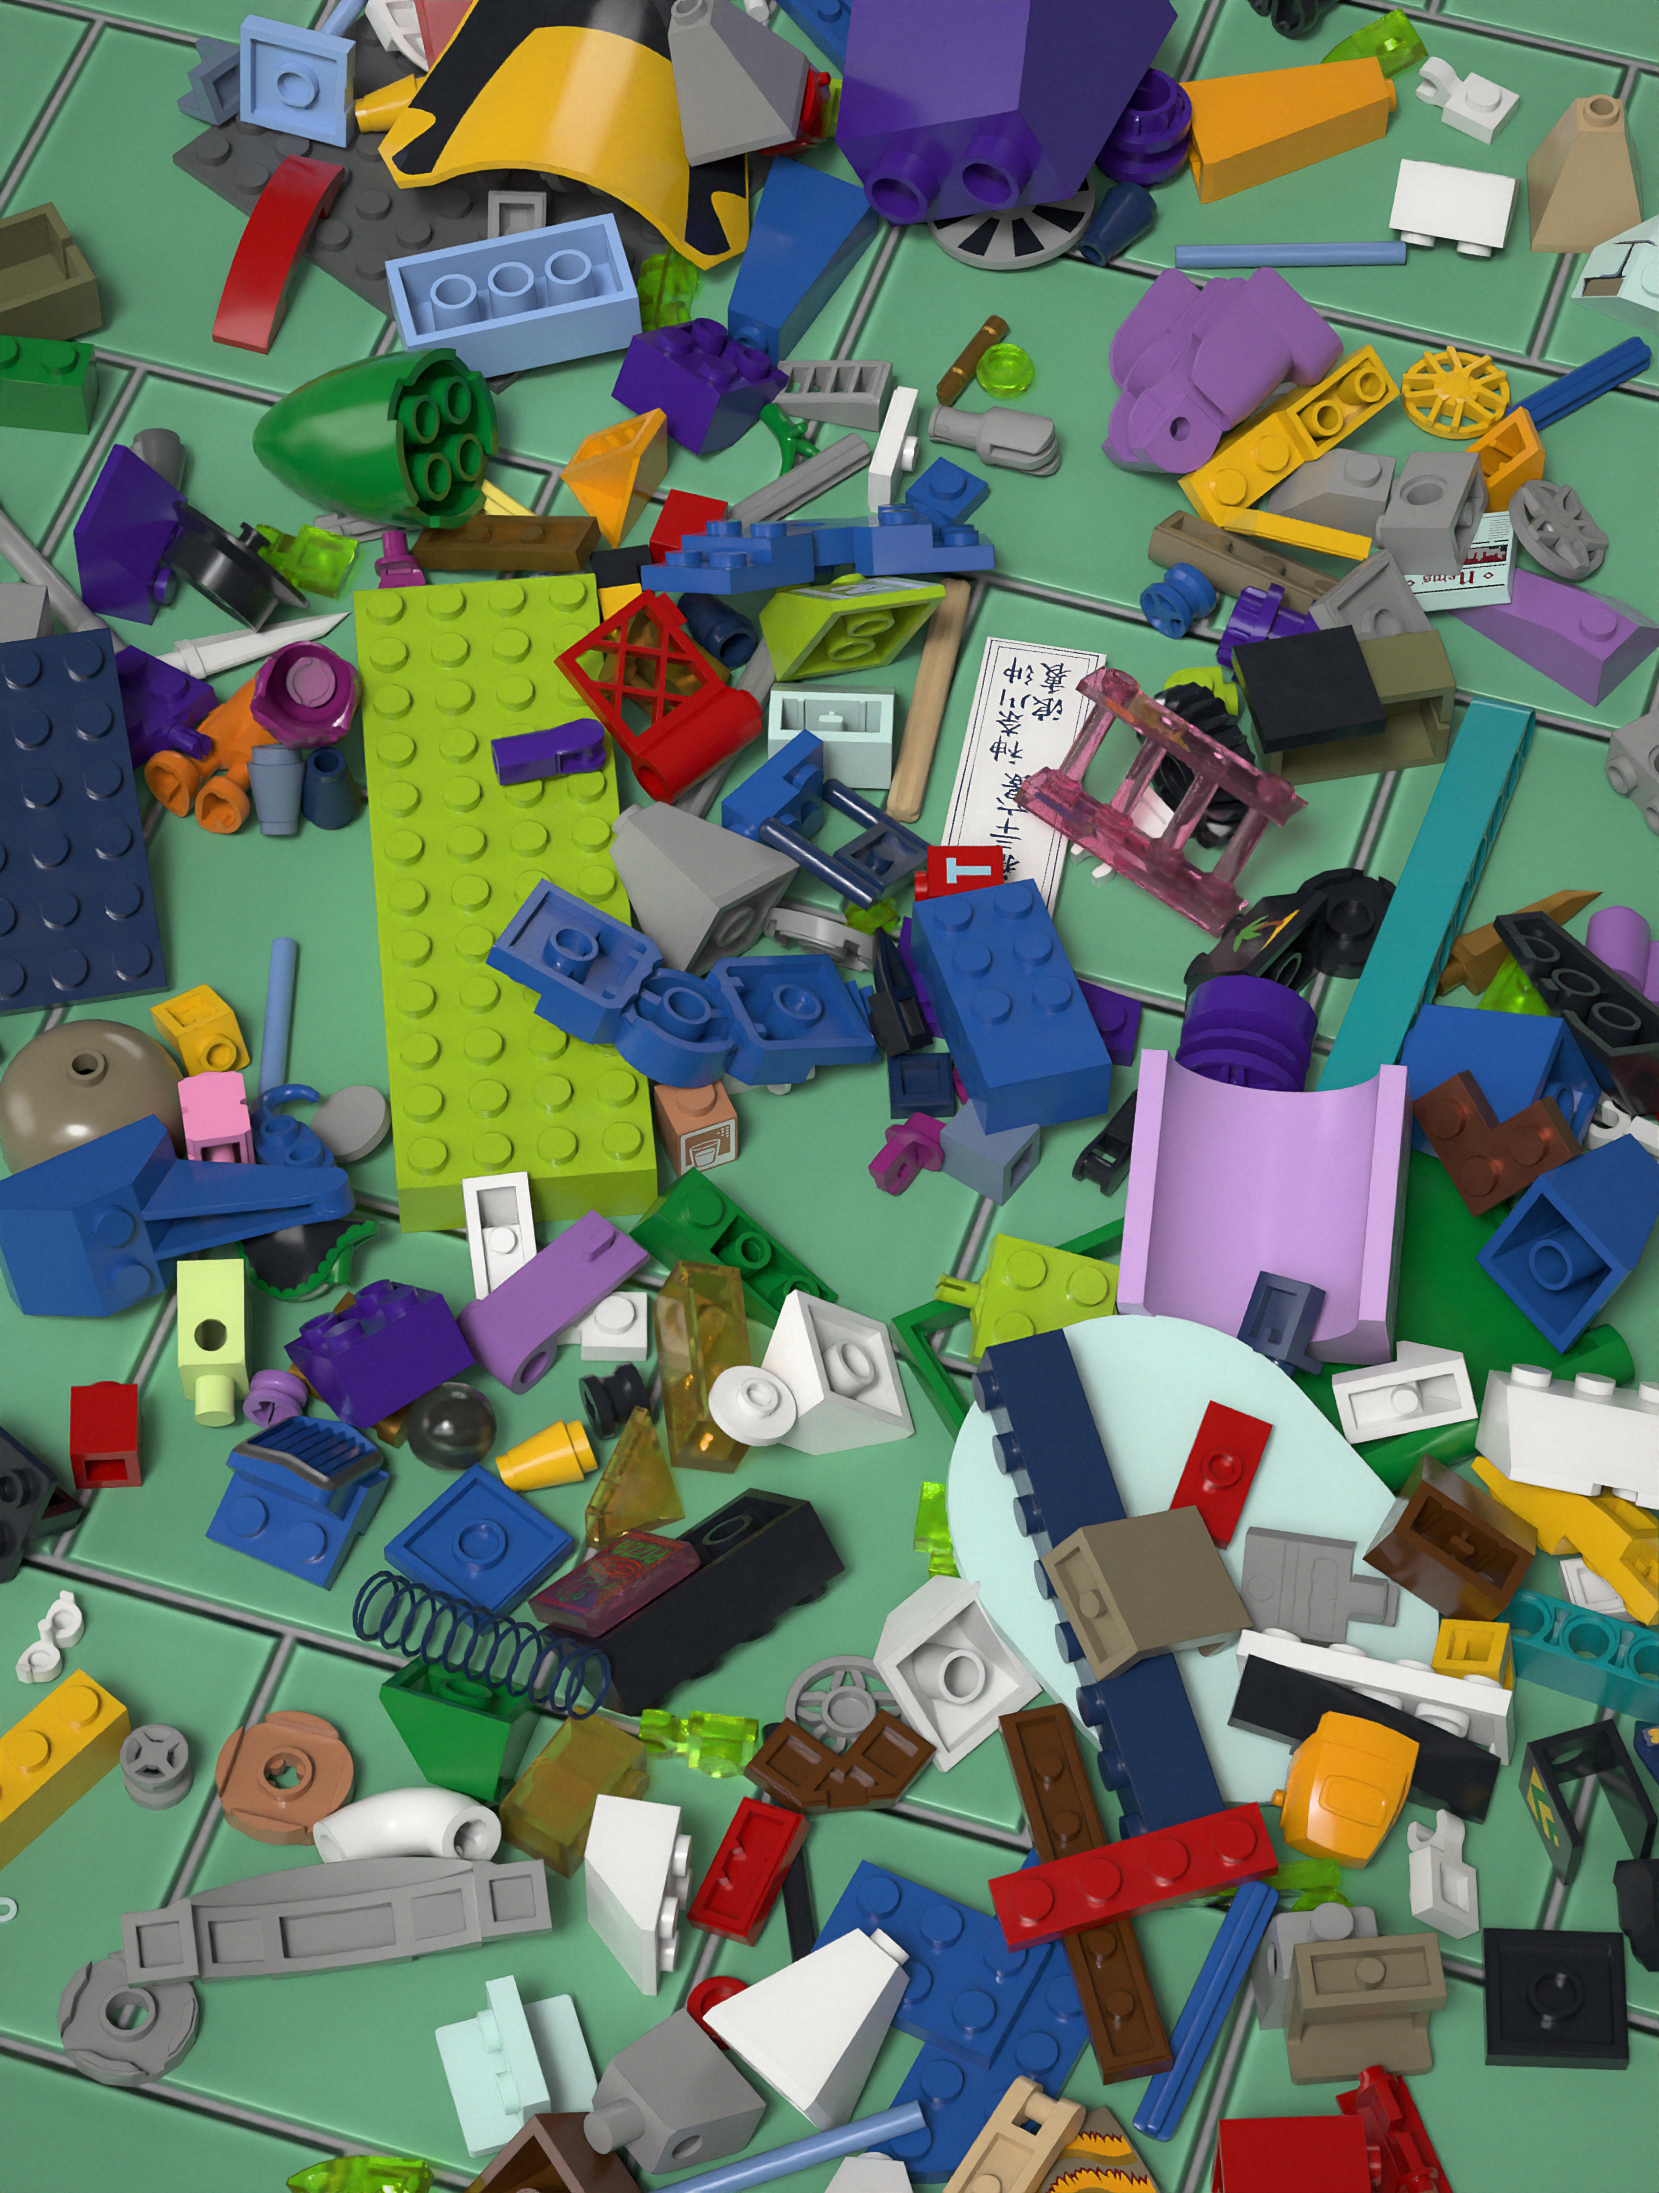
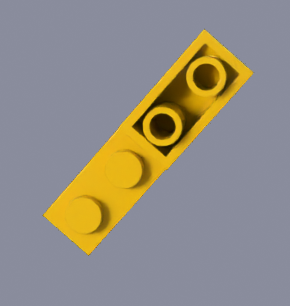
[1178,344,1401,527]
[1470,1456,1659,1626]

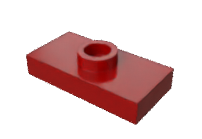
[1168,1400,1273,1550]
[686,1796,811,1947]

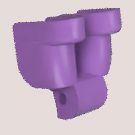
[1101,267,1344,474]

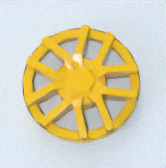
[1400,346,1510,439]

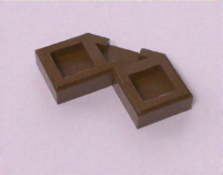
[743,1708,937,1816]

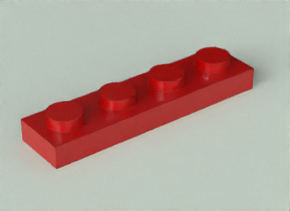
[988,1801,1279,1953]

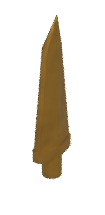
[1435,890,1602,996]

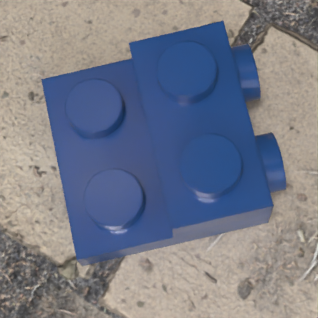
[721,729,824,885]

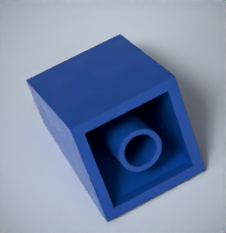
[1399,1004,1602,1189]
[1475,1133,1659,1354]

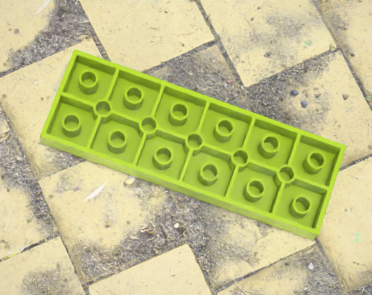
[353,573,658,1233]

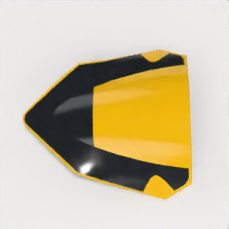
[378,0,749,271]

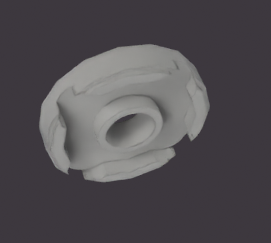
[762,908,874,972]
[57,1950,200,2087]

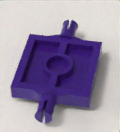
[115,645,218,771]

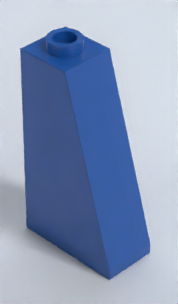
[728,154,878,368]

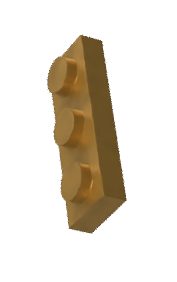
[412,515,602,574]

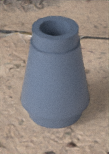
[246,743,308,835]

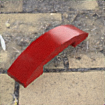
[212,154,346,355]

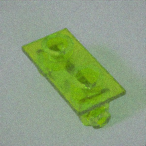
[637,241,699,333]

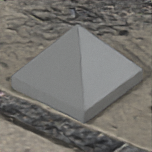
[488,190,547,239]

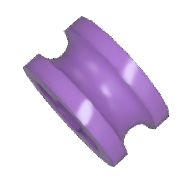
[243,1369,309,1429]

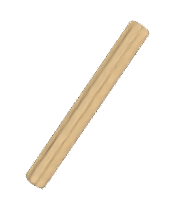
[886,577,971,824]

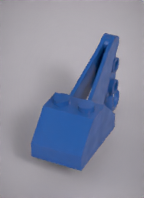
[0,1084,356,1317]

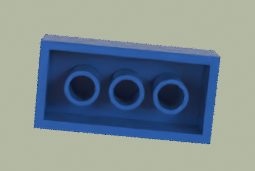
[910,878,1112,1135]

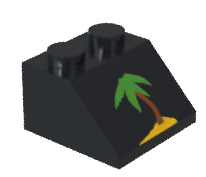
[1183,890,1328,1013]

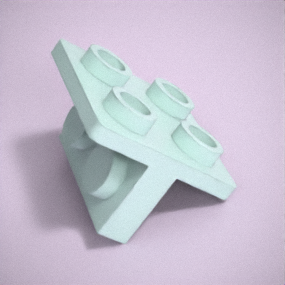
[435,1975,598,2158]

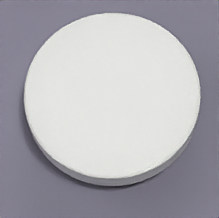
[708,1366,797,1446]

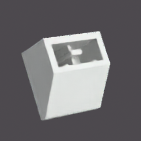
[584,1794,693,1996]

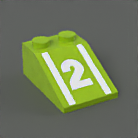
[759,573,947,682]

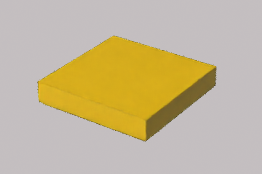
[1221,506,1372,561]

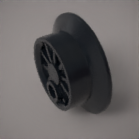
[161,499,310,632]

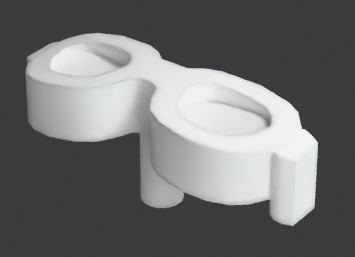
[15,1590,84,1684]

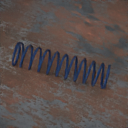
[352,1571,611,1721]

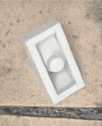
[461,1171,537,1300]
[1332,1340,1478,1444]

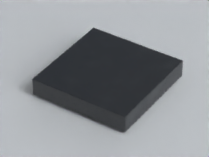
[1231,625,1386,754]
[1481,1928,1629,2070]

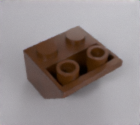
[1362,1452,1537,1622]

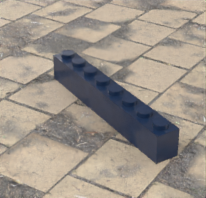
[972,1328,1226,1841]

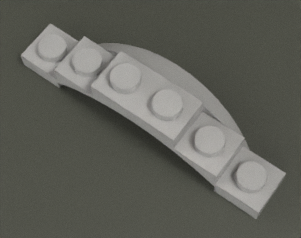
[120,1857,552,1989]

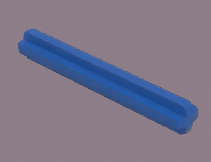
[1133,1880,1279,2142]

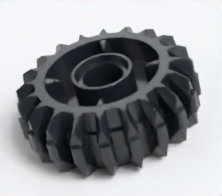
[1136,682,1265,849]

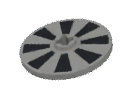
[927,172,1096,270]

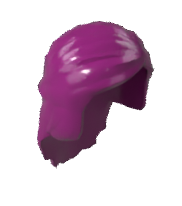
[250,640,363,751]

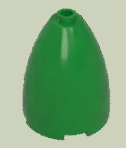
[252,348,499,529]

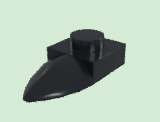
[867,926,934,1058]

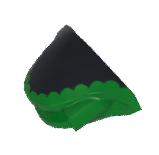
[235,1219,382,1303]

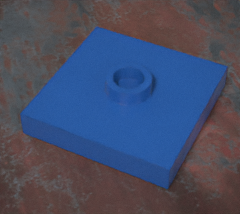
[384,1463,575,1637]

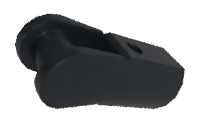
[1072,1089,1138,1197]

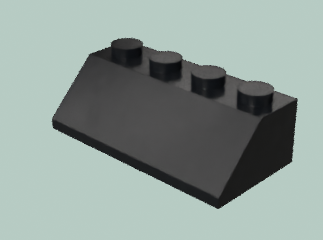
[541,1488,845,1717]

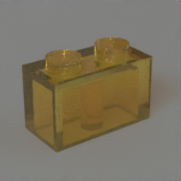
[499,1705,651,1880]

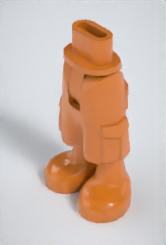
[144,669,281,834]

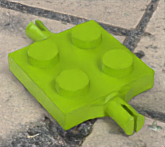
[934,1233,1120,1365]

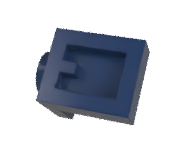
[1236,1270,1326,1381]

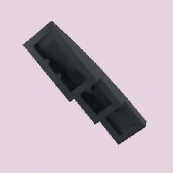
[1227,1654,1501,1825]

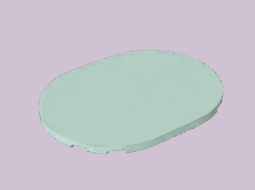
[945,1314,1439,1809]

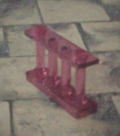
[1013,666,1309,939]

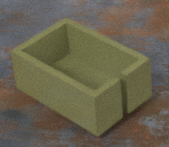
[0,202,103,341]
[1250,629,1456,790]

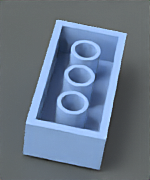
[384,213,642,378]

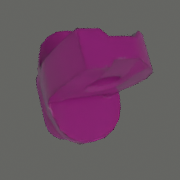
[374,531,426,589]
[868,1112,946,1195]

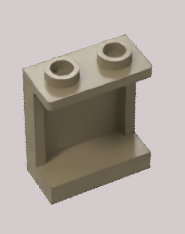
[1040,1505,1253,1682]
[1282,1932,1448,2085]

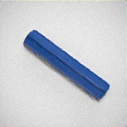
[1506,336,1652,431]

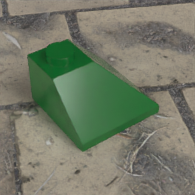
[378,1654,547,1804]

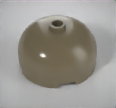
[0,1019,187,1175]

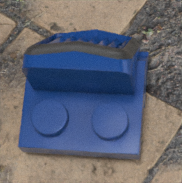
[205,1416,392,1592]

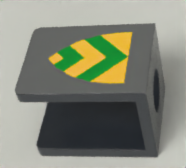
[1518,1719,1658,1886]

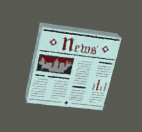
[1403,511,1518,612]

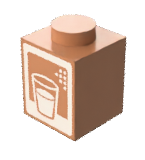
[654,1079,738,1178]

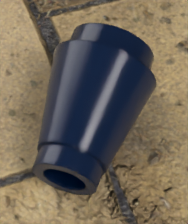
[1078,181,1157,266]
[677,592,756,669]
[300,746,361,830]

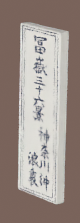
[941,637,1107,922]

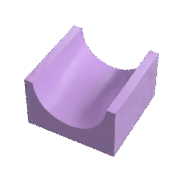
[1116,1049,1413,1366]

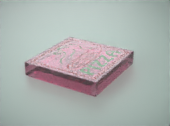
[527,1529,701,1638]

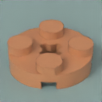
[215,1710,355,1846]

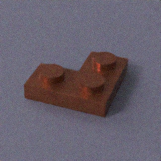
[1412,1069,1584,1218]

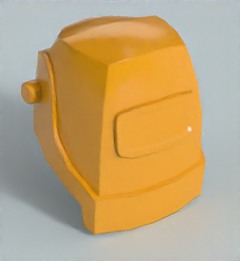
[1271,1711,1420,1870]

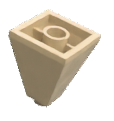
[1526,94,1645,254]

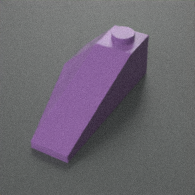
[1445,566,1659,708]

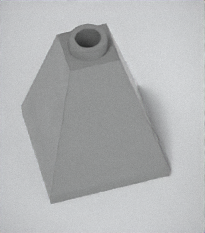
[668,0,810,167]
[609,801,800,977]

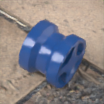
[1140,562,1217,639]

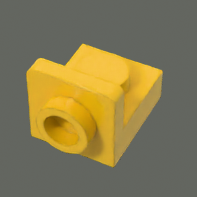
[149,983,250,1077]

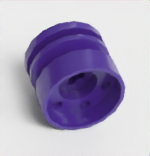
[1175,975,1318,1092]

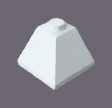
[761,1290,915,1456]
[873,1575,1043,1773]

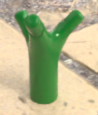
[760,403,821,477]

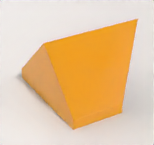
[1464,406,1546,513]
[559,408,668,549]

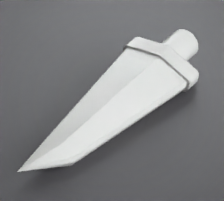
[156,612,350,680]

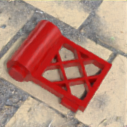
[553,588,763,805]

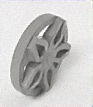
[1508,480,1608,580]
[784,1655,911,1756]

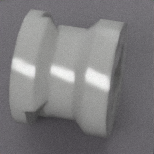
[120,1723,193,1810]

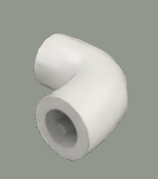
[313,1787,501,1863]

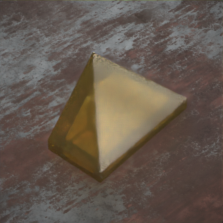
[585,1406,686,1550]

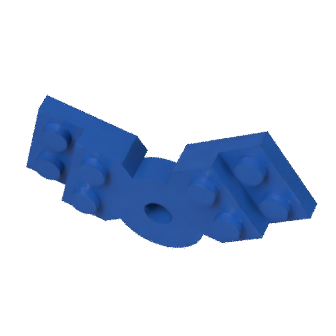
[641,503,995,595]
[485,878,877,1088]

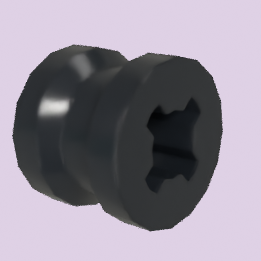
[579,1361,652,1441]

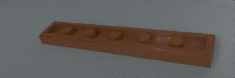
[998,1703,1173,2086]

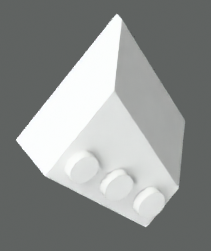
[1475,1364,1659,1510]

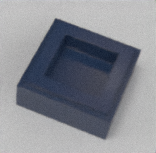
[887,1052,955,1119]

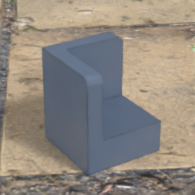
[177,36,240,126]
[940,1098,1041,1206]

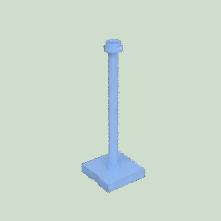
[240,0,369,148]

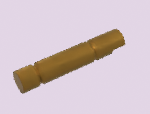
[936,315,1008,407]

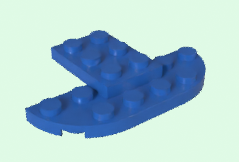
[809,1847,1090,2184]

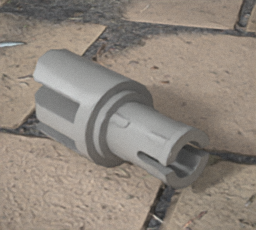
[928,404,1061,476]

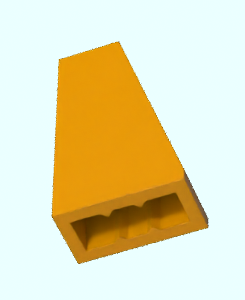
[1178,56,1396,204]

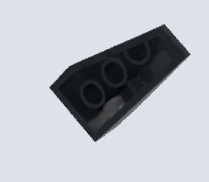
[1493,911,1659,1117]

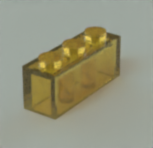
[651,1260,752,1474]

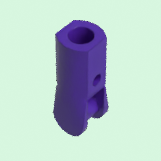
[491,718,606,785]

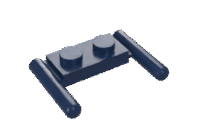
[758,778,932,912]

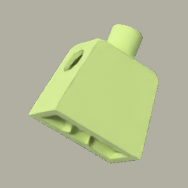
[177,1259,253,1427]

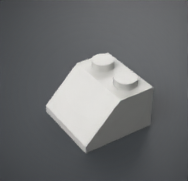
[1389,158,1521,257]

